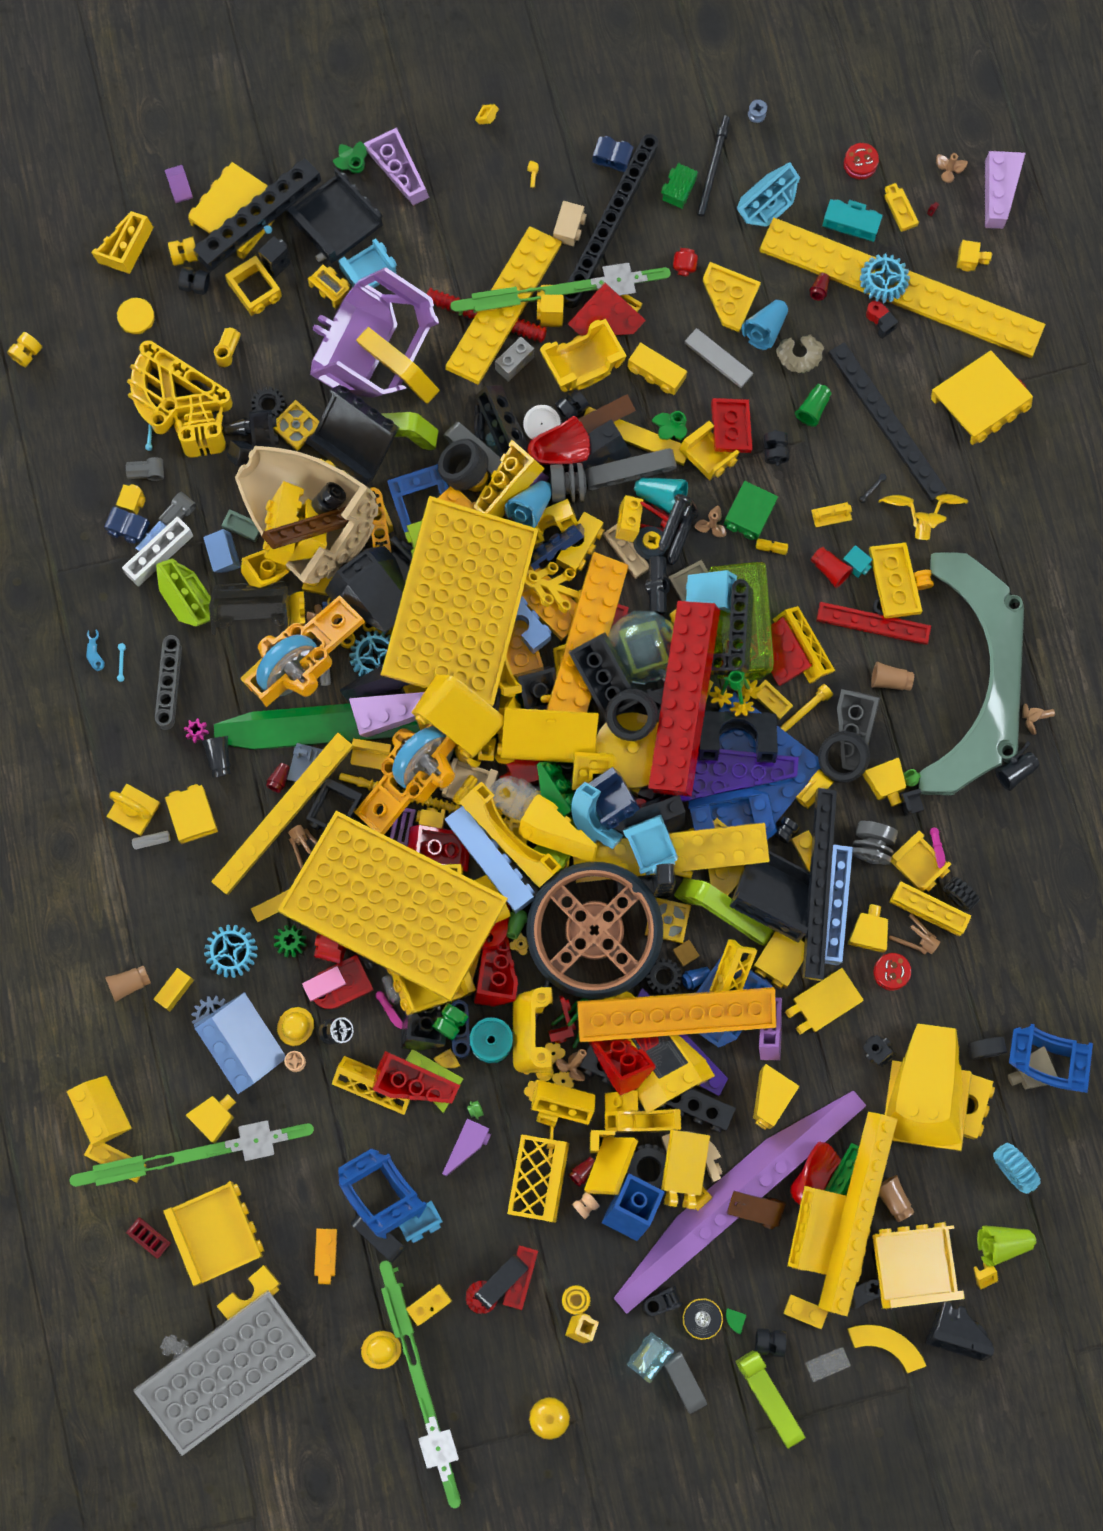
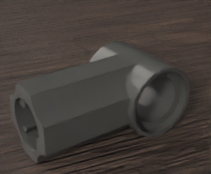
[126,457,164,481]
[159,492,196,526]

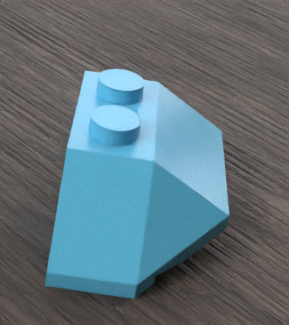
[737,163,800,227]

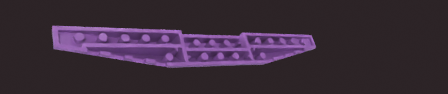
[614,1091,866,1314]

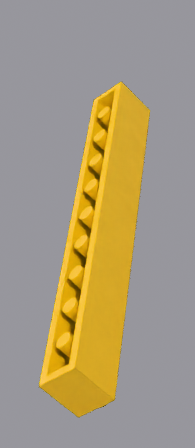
[211,733,354,895]
[818,1112,898,1316]

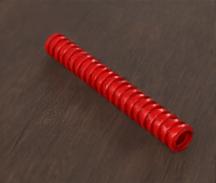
[427,288,547,343]

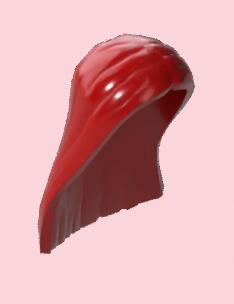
[527,416,590,465]
[791,1142,841,1205]

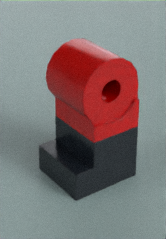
[866,301,898,339]

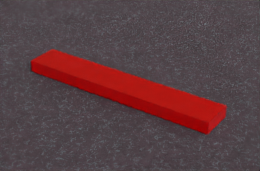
[816,602,931,645]

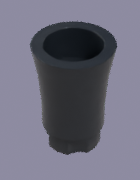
[202,736,231,777]
[995,752,1040,791]

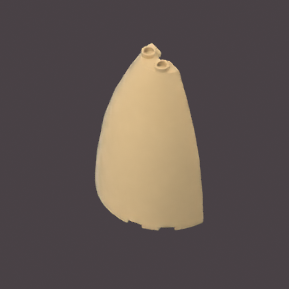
[235,446,378,584]

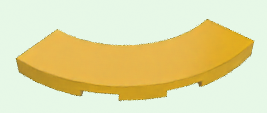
[847,1325,926,1373]

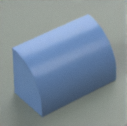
[203,529,241,573]

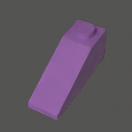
[759,998,782,1060]
[442,1119,491,1177]

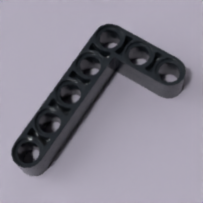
[710,579,753,675]
[613,863,675,900]

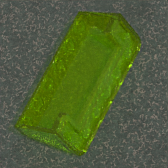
[708,562,774,680]

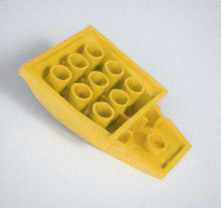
[885,1024,972,1151]

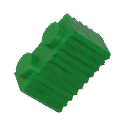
[661,163,698,209]

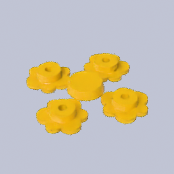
[524,1043,574,1101]

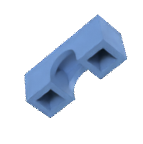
[515,596,552,654]

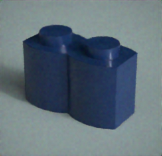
[592,136,634,172]
[104,507,150,544]

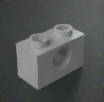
[495,337,534,382]

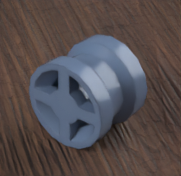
[748,100,767,123]

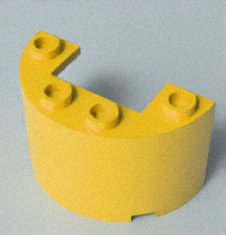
[540,319,626,392]

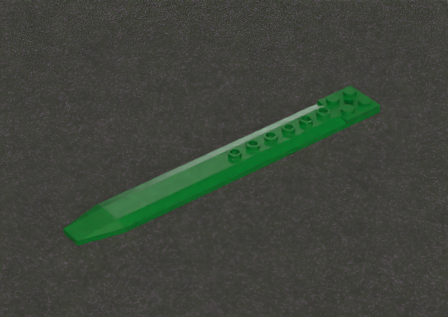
[214,694,519,750]

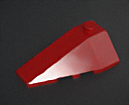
[474,936,518,1006]
[589,1039,655,1096]
[372,1051,460,1103]

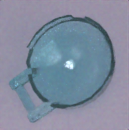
[608,610,674,684]

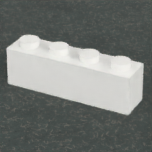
[122,516,193,587]

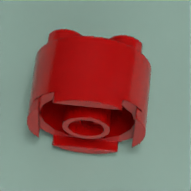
[314,934,347,963]

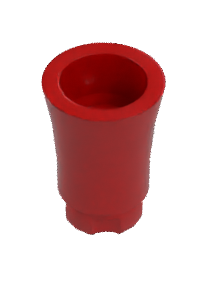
[811,547,853,588]

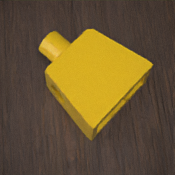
[862,758,906,807]
[848,904,888,953]
[186,1094,236,1143]

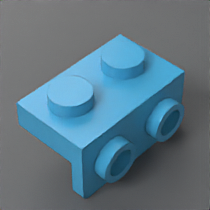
[399,1201,443,1243]

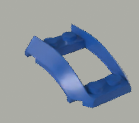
[387,464,448,533]
[689,788,777,840]
[696,956,772,1048]
[1009,1024,1093,1093]
[338,1149,427,1239]

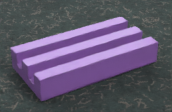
[390,808,416,846]

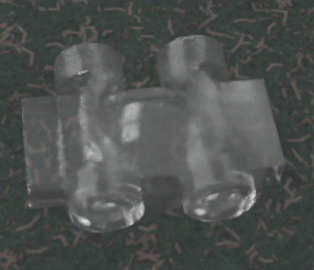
[160,1334,191,1359]

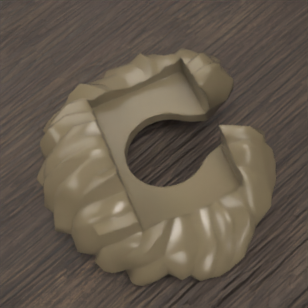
[776,335,824,373]

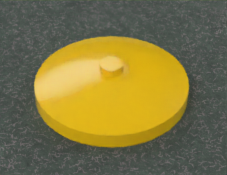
[595,712,658,789]

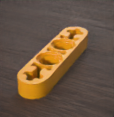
[369,487,391,552]

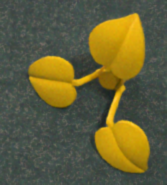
[879,494,968,540]

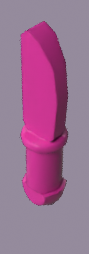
[930,827,946,868]
[376,991,403,1029]

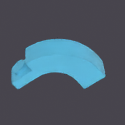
[571,782,623,849]

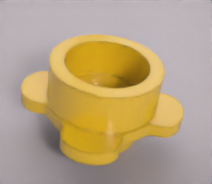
[510,933,528,955]

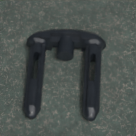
[659,494,699,565]

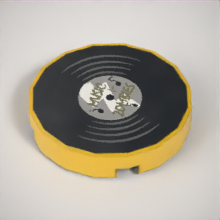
[683,1299,723,1340]

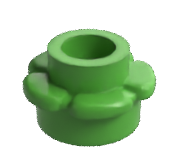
[903,769,921,787]
[467,1100,484,1119]

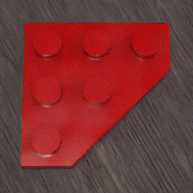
[568,282,646,336]

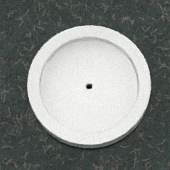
[523,405,561,439]

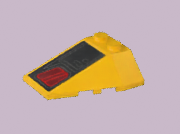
[628,1035,715,1114]

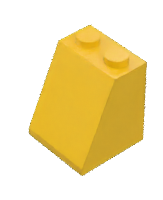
[753,1064,799,1130]

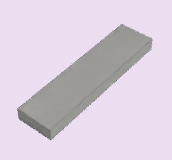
[684,328,753,388]

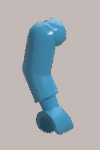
[86,629,105,671]

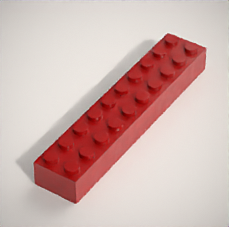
[648,601,720,797]

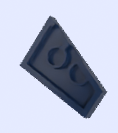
[530,523,584,571]

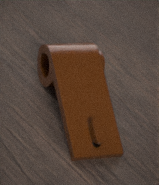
[727,1190,786,1229]

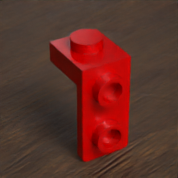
[548,995,576,1043]

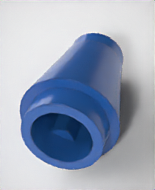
[681,967,710,990]

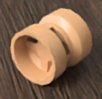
[284,1051,306,1072]
[572,1192,600,1219]

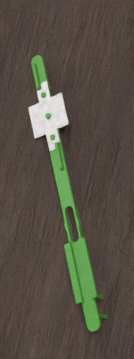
[450,263,671,315]
[70,1121,314,1187]
[380,1261,461,1508]

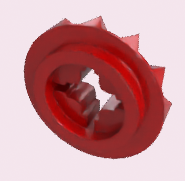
[466,1281,498,1314]

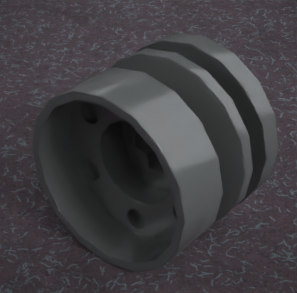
[550,463,586,504]
[852,821,898,865]

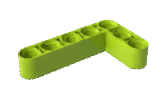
[381,412,438,450]
[674,878,774,946]
[735,1350,805,1449]

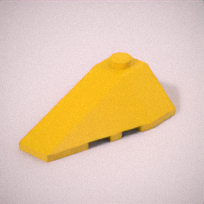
[241,550,291,588]
[518,794,597,862]

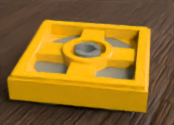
[273,400,320,451]
[645,897,691,944]

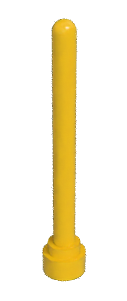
[780,684,833,732]

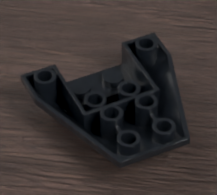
[325,546,405,634]

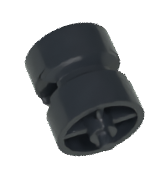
[764,430,789,466]
[319,1017,354,1045]

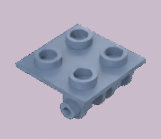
[287,743,326,788]

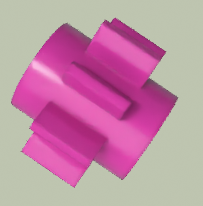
[184,718,209,743]

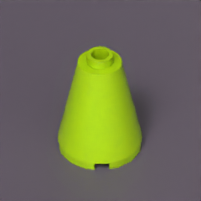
[977,1226,1036,1267]

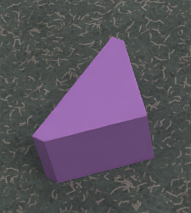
[165,165,193,203]

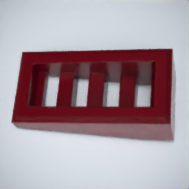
[126,1217,171,1259]

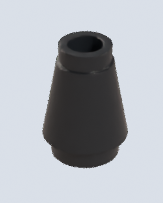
[224,417,251,436]

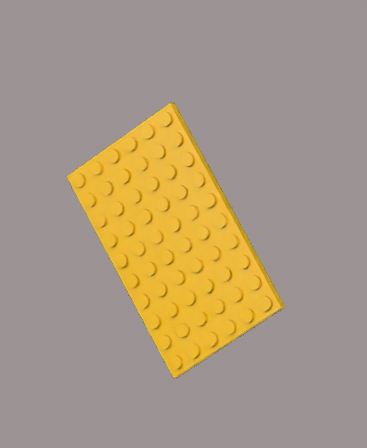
[381,496,538,707]
[278,811,508,1002]

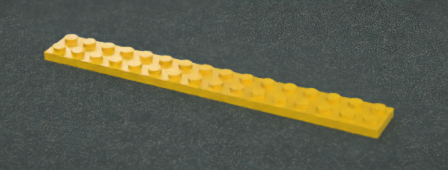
[759,217,1045,358]

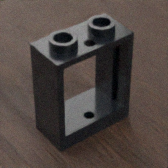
[306,778,363,831]

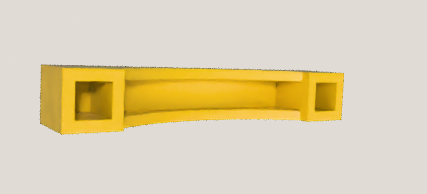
[459,781,561,888]

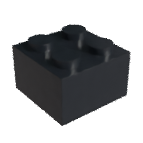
[513,666,556,710]

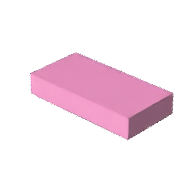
[302,966,346,1002]

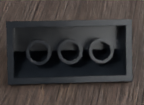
[569,632,639,720]

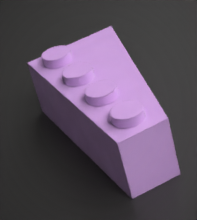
[364,128,429,205]
[985,151,1025,229]
[349,692,424,738]

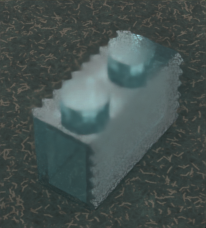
[626,1332,674,1383]

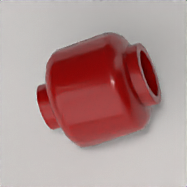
[673,248,698,276]

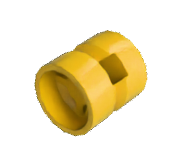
[168,237,198,266]
[7,332,42,367]

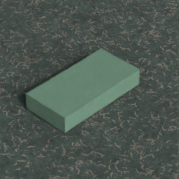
[221,509,260,542]

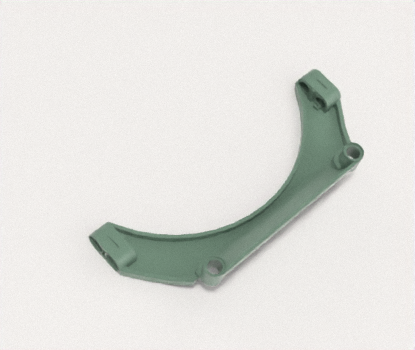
[919,553,1024,795]

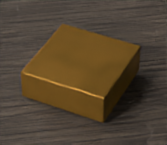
[673,940,700,967]

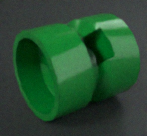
[432,1003,468,1040]

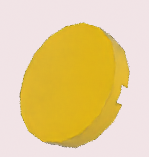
[117,298,154,334]

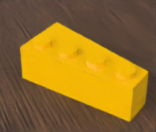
[473,440,545,518]
[263,481,304,565]

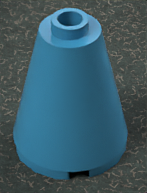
[741,300,788,350]
[505,481,552,528]

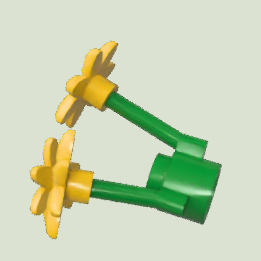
[709,671,762,716]

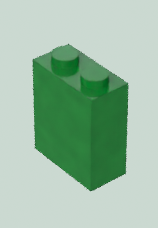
[724,481,778,540]

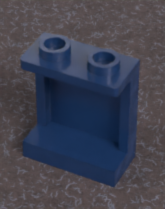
[588,767,640,830]

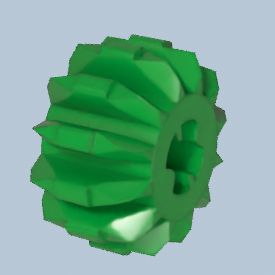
[274,925,307,958]

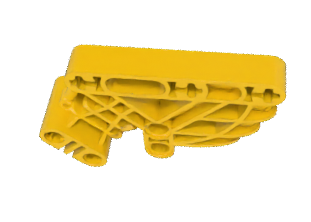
[127,341,233,458]

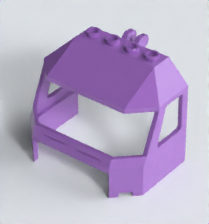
[310,267,439,398]

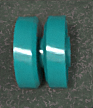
[470,1018,513,1063]

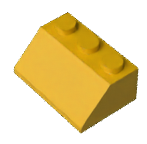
[289,499,327,561]
[66,1076,132,1147]

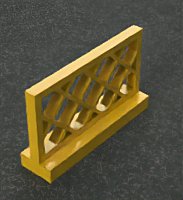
[507,1134,570,1223]

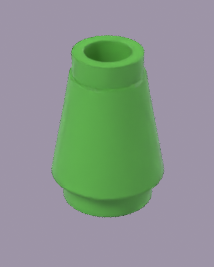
[507,910,527,939]

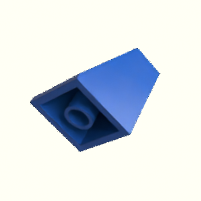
[602,1174,664,1241]

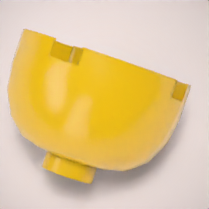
[529,1397,570,1440]

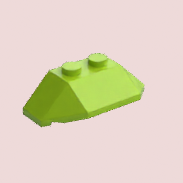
[156,558,214,626]

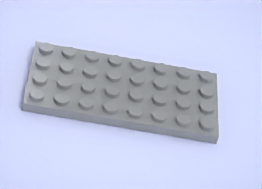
[134,1290,316,1456]

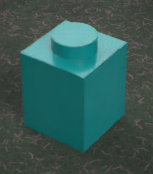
[842,545,873,578]

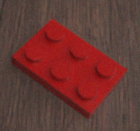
[711,398,752,453]
[751,617,813,686]

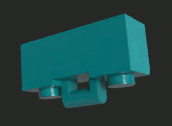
[822,199,883,242]

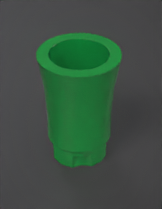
[795,384,832,427]

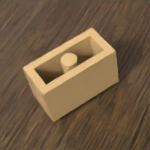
[553,201,587,247]

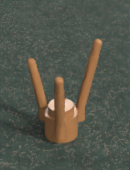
[288,825,318,869]
[889,914,940,954]

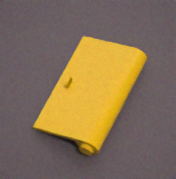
[497,708,599,763]

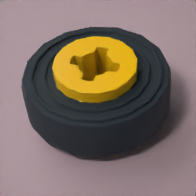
[634,526,665,560]

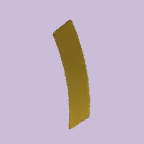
[251,889,290,922]

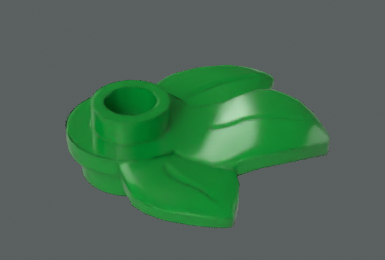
[333,141,367,174]
[652,411,687,440]

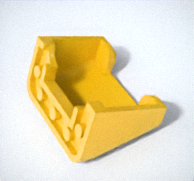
[411,675,504,759]
[513,987,553,1073]

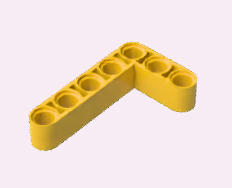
[356,327,440,404]

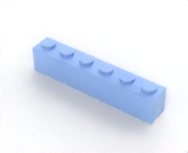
[445,806,535,913]
[825,845,853,965]

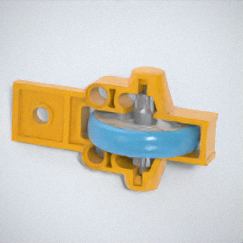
[244,595,365,707]
[354,724,457,835]

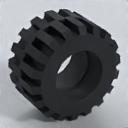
[624,1144,667,1191]

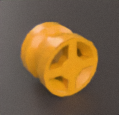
[914,570,934,590]

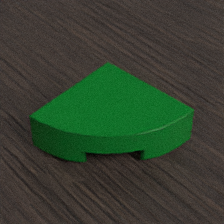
[726,1308,746,1334]

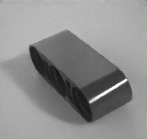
[662,1351,708,1414]

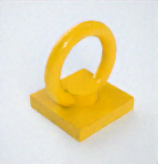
[107,784,161,836]

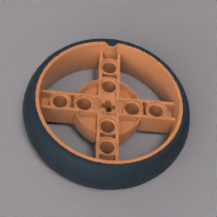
[526,862,663,999]

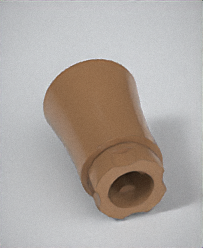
[871,662,914,691]
[105,966,151,1002]
[878,1175,914,1222]

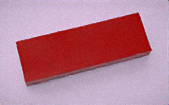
[503,1245,538,1310]

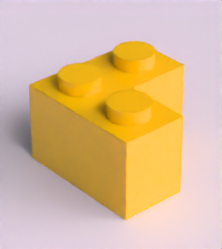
[537,285,563,327]

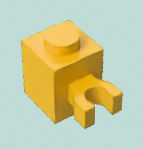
[957,240,992,271]

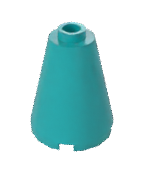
[634,478,688,514]

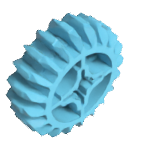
[859,253,910,304]
[349,631,391,677]
[204,925,258,978]
[993,1143,1040,1194]

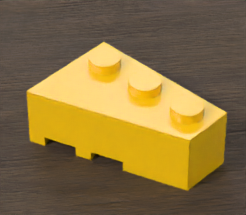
[91,211,154,274]

